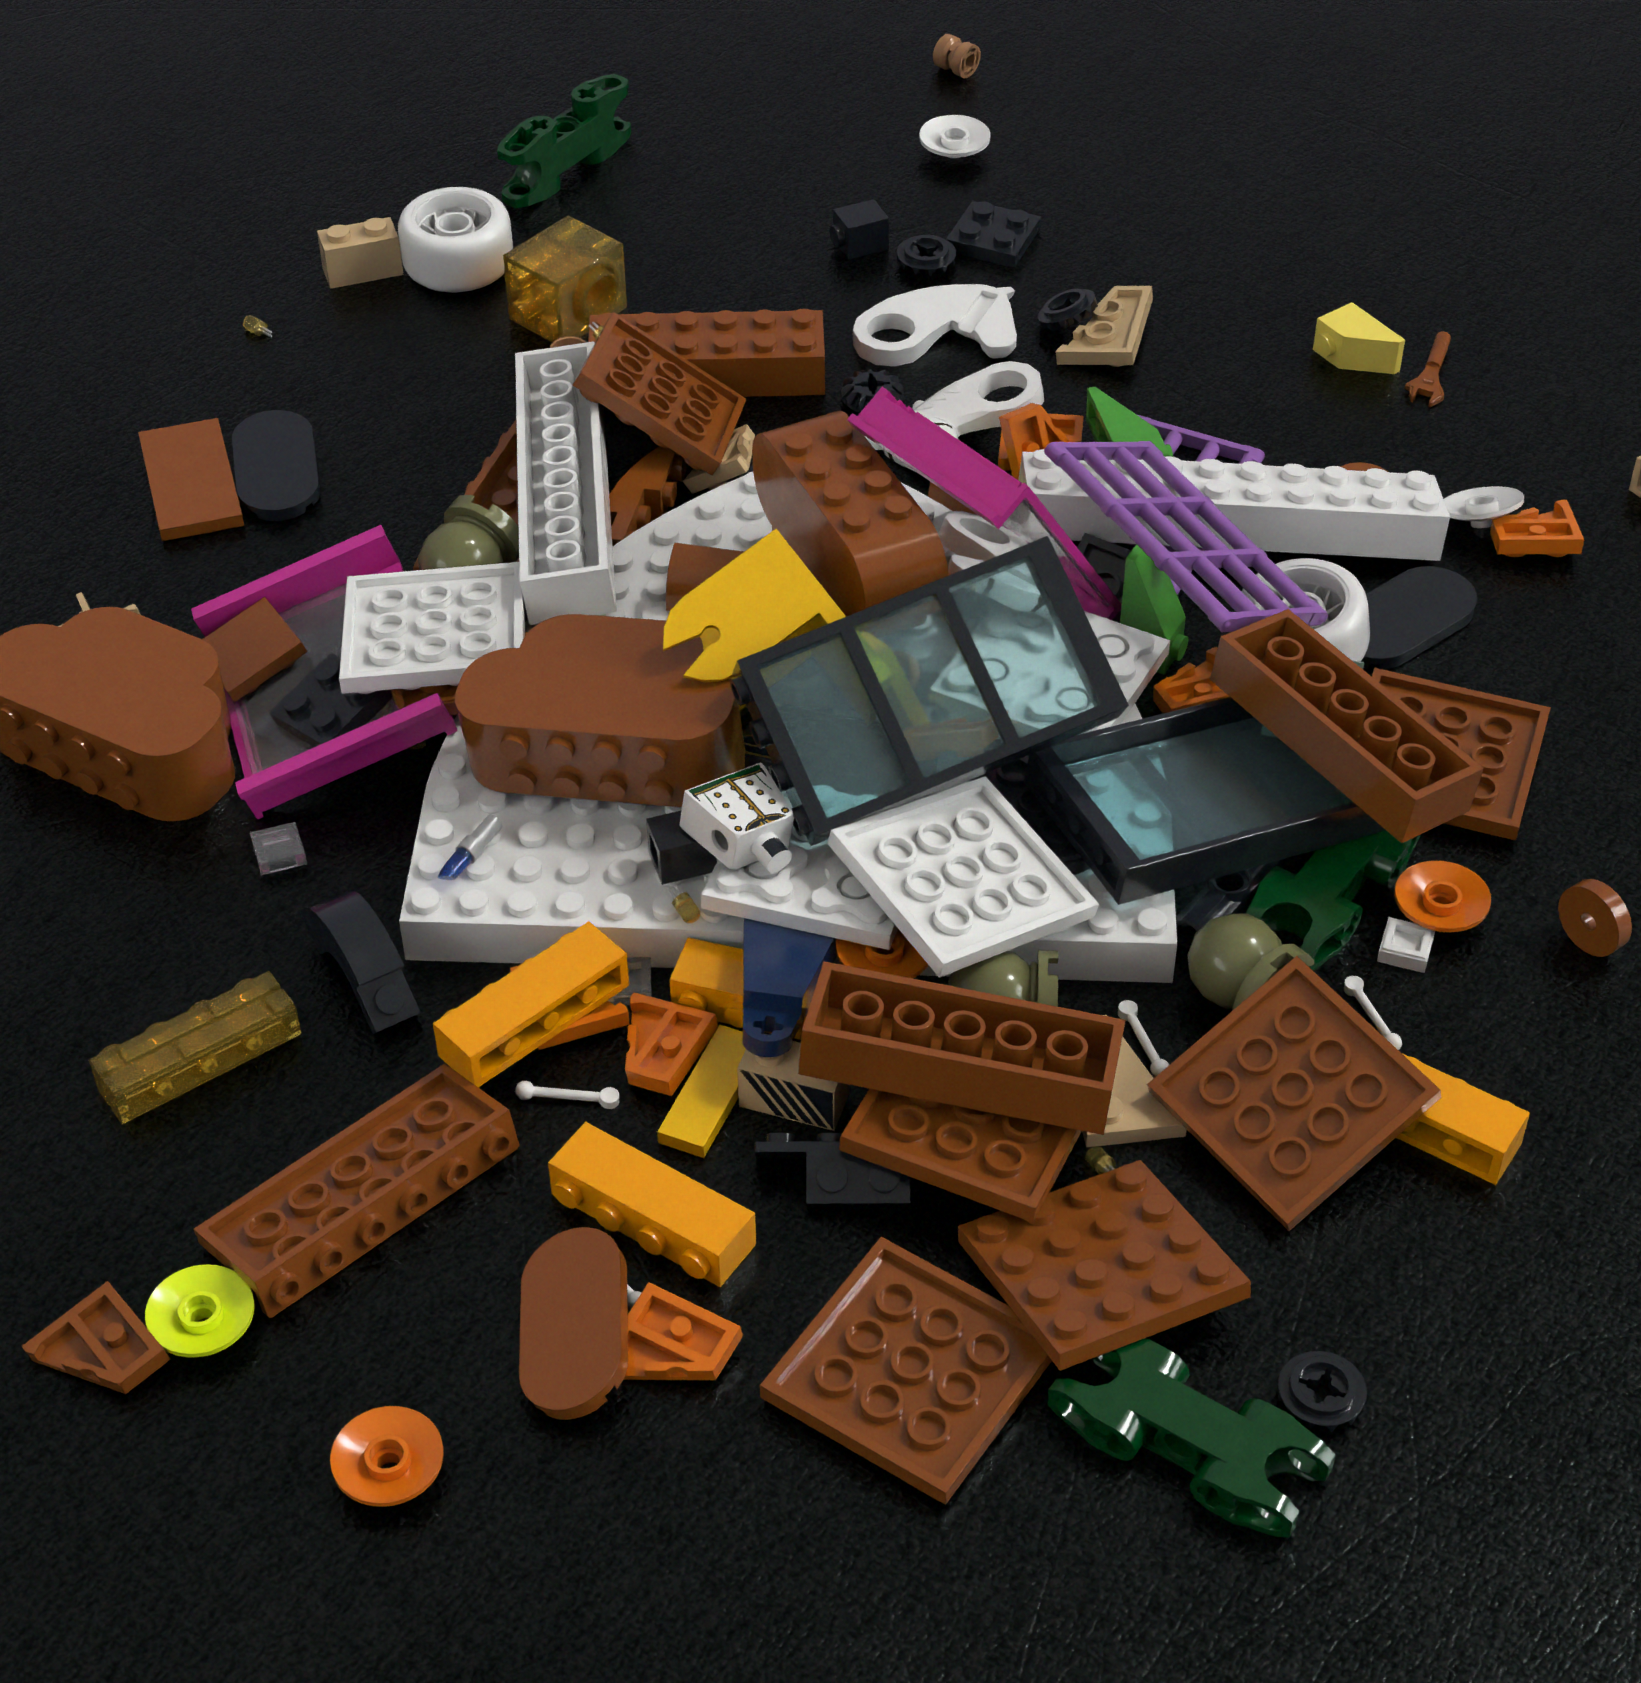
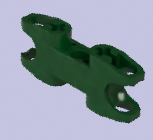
[497,74,631,208]
[1246,794,1421,971]
[1047,1338,1335,1538]

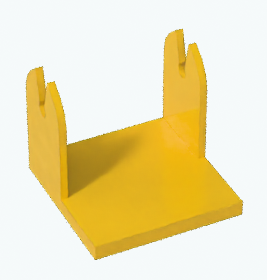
[663,529,892,726]

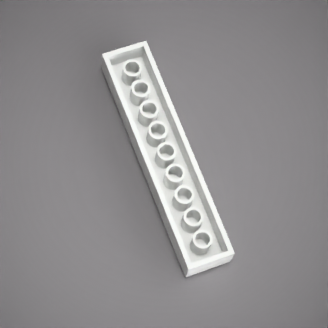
[515,341,617,625]
[1018,449,1450,561]

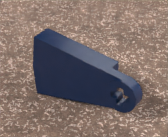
[742,918,837,1057]

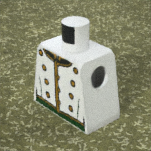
[679,763,794,873]

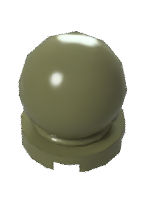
[418,495,519,570]
[1187,914,1314,1011]
[947,950,1058,1007]

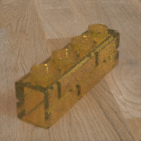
[89,971,301,1124]

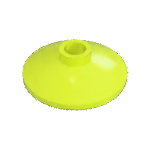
[145,1264,255,1358]

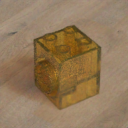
[503,215,627,342]

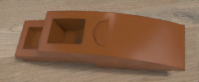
[609,446,687,546]

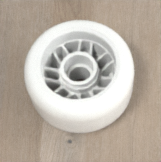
[398,187,513,293]
[1241,558,1370,662]

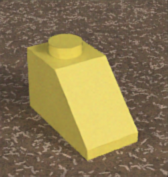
[1313,302,1405,374]

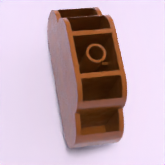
[752,411,949,639]
[0,607,235,821]
[455,614,745,807]

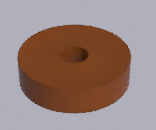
[1558,879,1632,957]

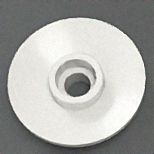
[919,115,990,158]
[1444,486,1524,528]

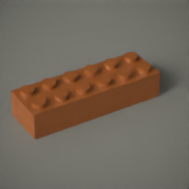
[588,309,825,397]
[1210,609,1484,843]
[798,961,1125,1135]

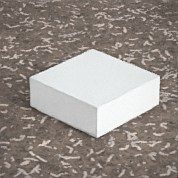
[1377,917,1435,973]

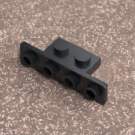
[755,1133,910,1206]

